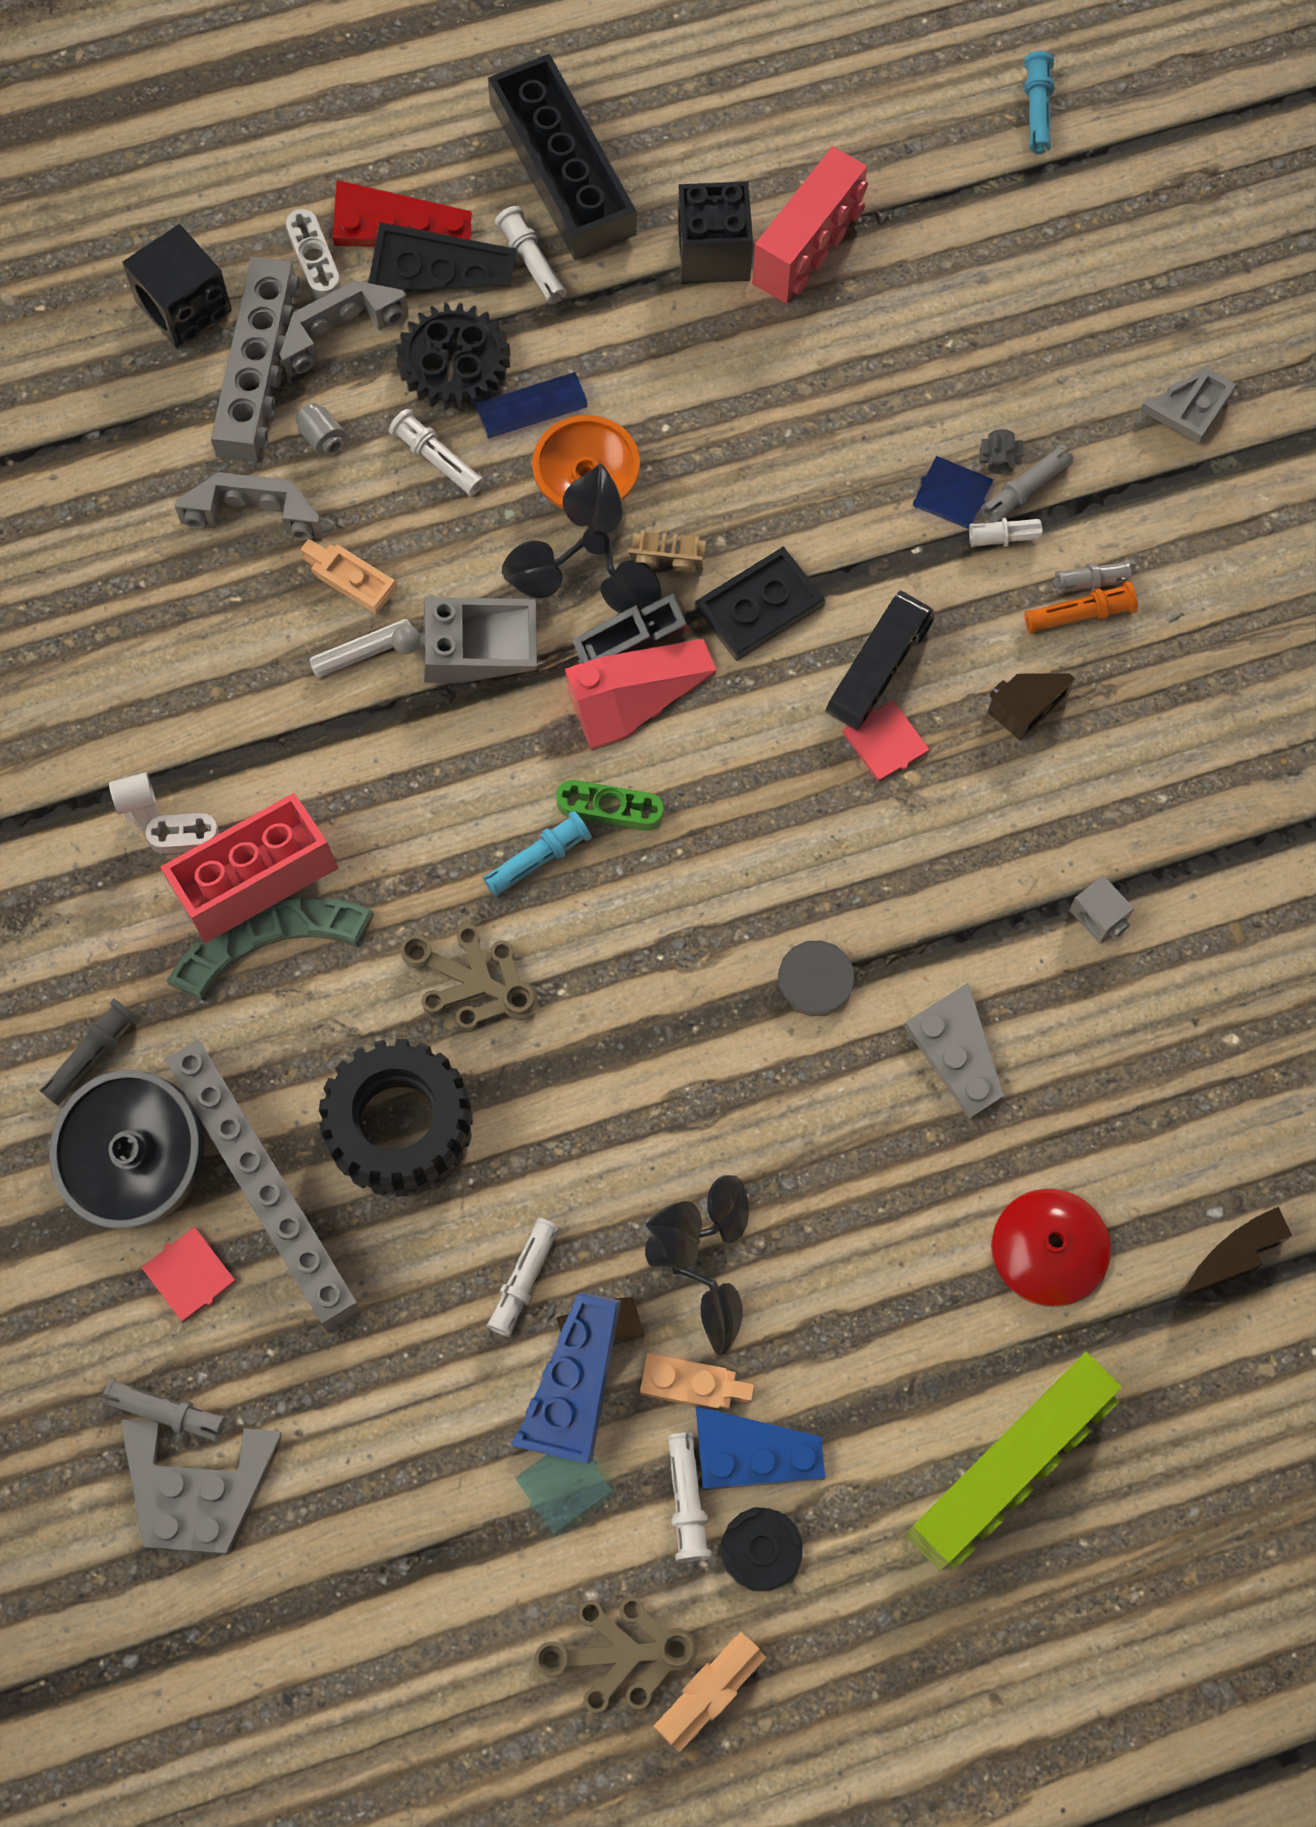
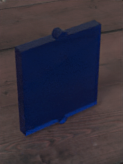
[912,456,993,530]

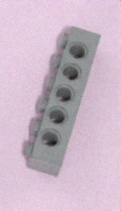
[211,256,300,462]

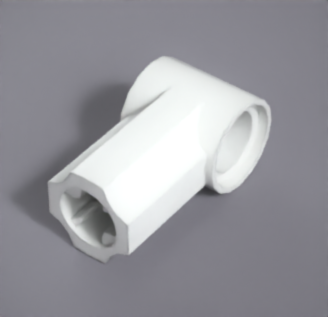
[109,772,160,830]

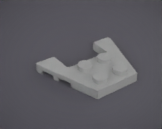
[121,1419,282,1555]

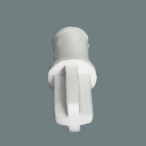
[969,518,1042,547]

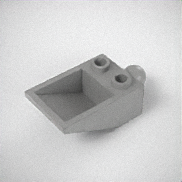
[391,597,537,683]

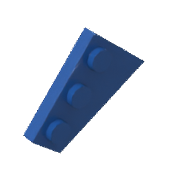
[696,1406,825,1490]

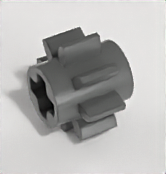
[980,429,1024,474]

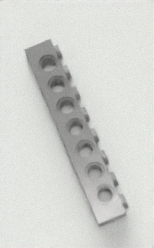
[165,1039,361,1332]

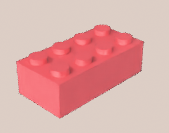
[752,146,868,304]
[160,793,339,943]

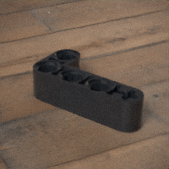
[825,590,935,731]

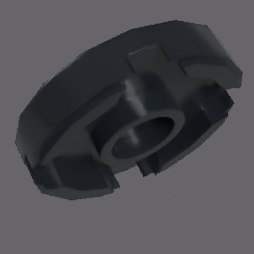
[721,1507,803,1592]

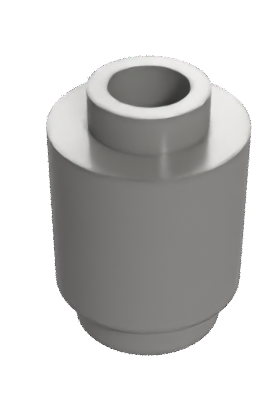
[296,403,346,456]

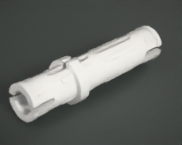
[487,1218,560,1337]

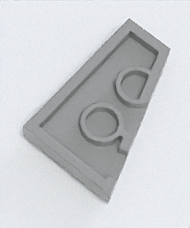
[904,983,1004,1120]

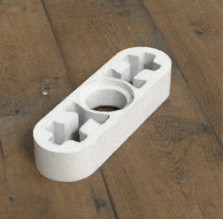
[286,209,341,299]

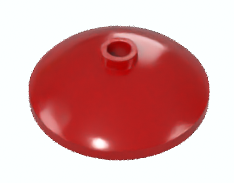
[991,1188,1111,1307]

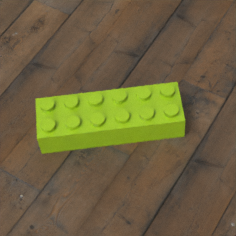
[905,1351,1122,1571]

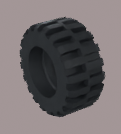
[319,1039,473,1197]

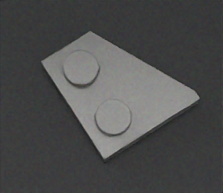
[1140,367,1236,443]

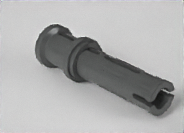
[39,999,140,1106]

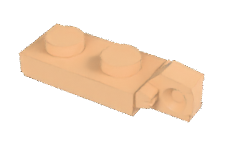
[300,539,397,615]
[639,1353,755,1411]

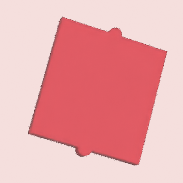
[842,700,929,782]
[141,1227,236,1322]

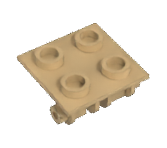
[629,530,706,573]

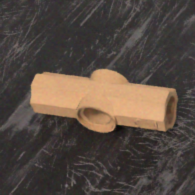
[653,1632,767,1753]

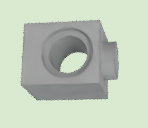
[1069,875,1134,944]

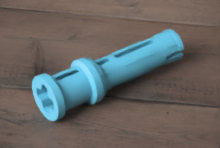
[1024,51,1055,154]
[482,811,592,897]

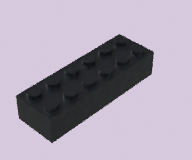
[488,54,637,260]

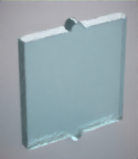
[515,1454,612,1534]

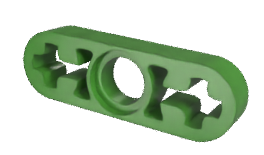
[556,780,663,831]

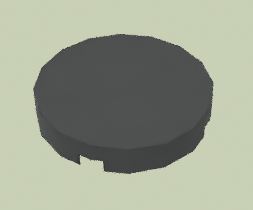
[778,940,854,1016]

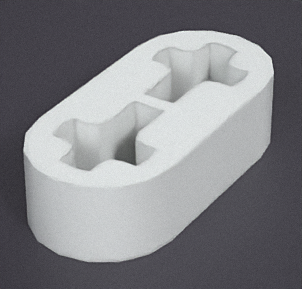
[145,813,220,854]

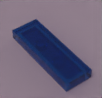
[476,372,587,439]

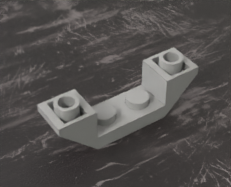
[280,280,409,378]
[175,472,323,540]

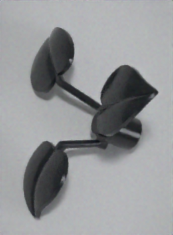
[502,464,662,614]
[645,1175,749,1356]

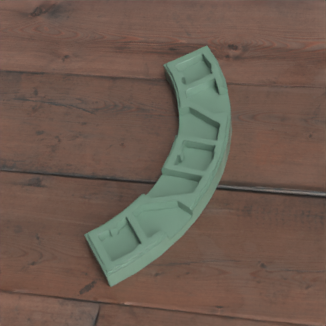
[167,898,374,1000]

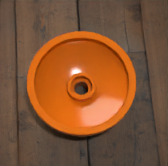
[532,415,640,509]

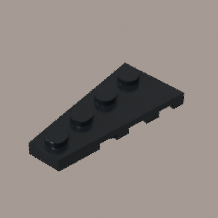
[368,222,517,292]

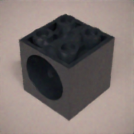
[678,181,753,284]
[122,224,232,348]

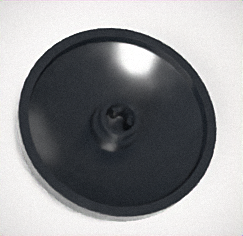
[49,1070,204,1229]

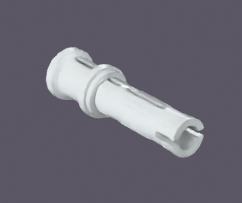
[495,206,567,304]
[389,409,485,497]
[667,1433,712,1563]

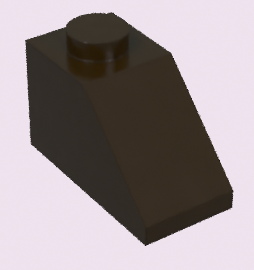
[988,673,1075,741]

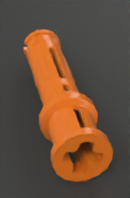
[1024,581,1138,634]

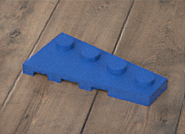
[511,1292,621,1464]

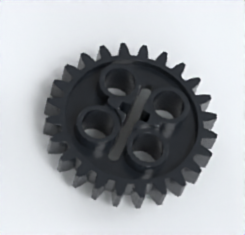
[396,302,510,410]

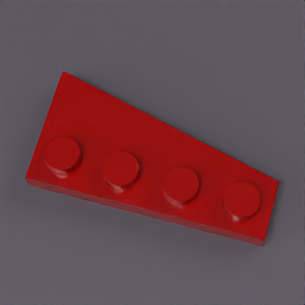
[333,180,473,247]

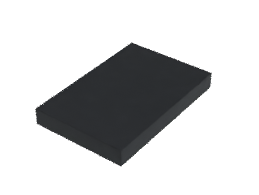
[695,546,826,661]

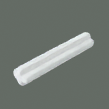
[309,619,411,677]

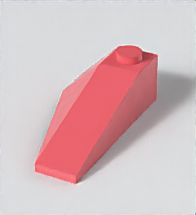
[565,639,716,751]

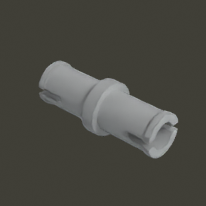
[1054,561,1132,594]

